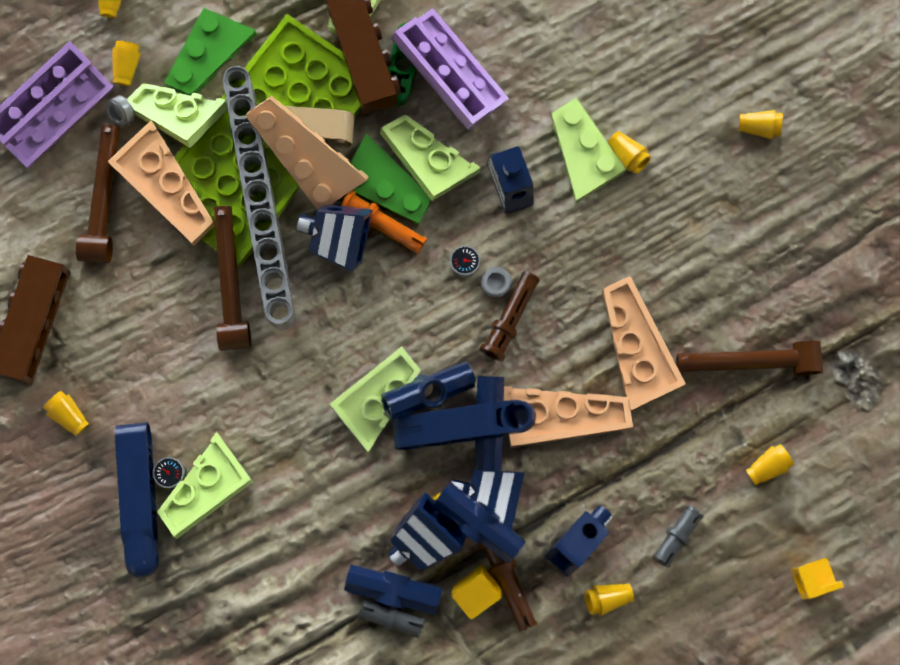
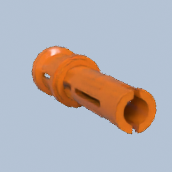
[341,190,427,255]

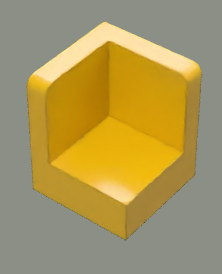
[790,558,844,599]
[452,563,502,619]

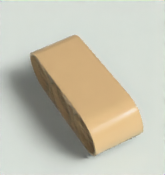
[285,106,355,148]

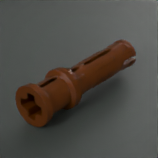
[479,271,540,362]
[479,543,538,632]

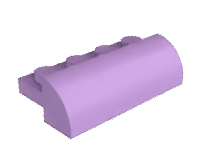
[391,8,509,131]
[0,41,114,169]

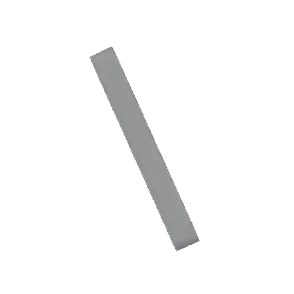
[223,66,296,330]

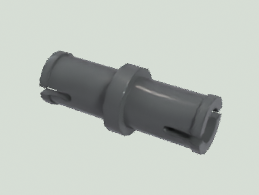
[652,505,704,568]
[359,599,425,638]

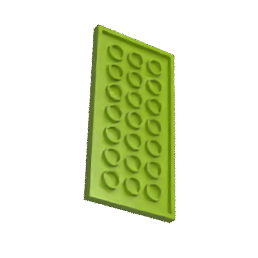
[143,14,362,268]

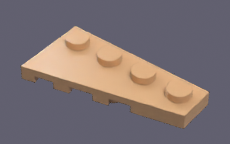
[245,95,369,210]
[108,120,215,246]
[602,276,686,411]
[504,386,633,448]

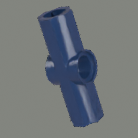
[381,361,476,420]
[475,376,505,471]
[433,482,526,564]
[344,564,443,615]

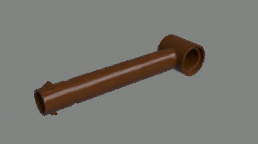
[76,124,120,264]
[214,206,251,351]
[676,340,823,376]

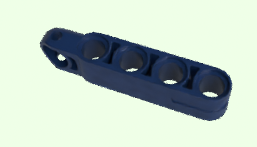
[393,399,537,450]
[115,422,159,578]

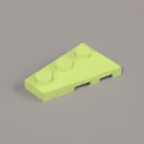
[127,83,228,148]
[551,98,626,203]
[380,114,481,201]
[329,347,421,452]
[157,432,253,539]

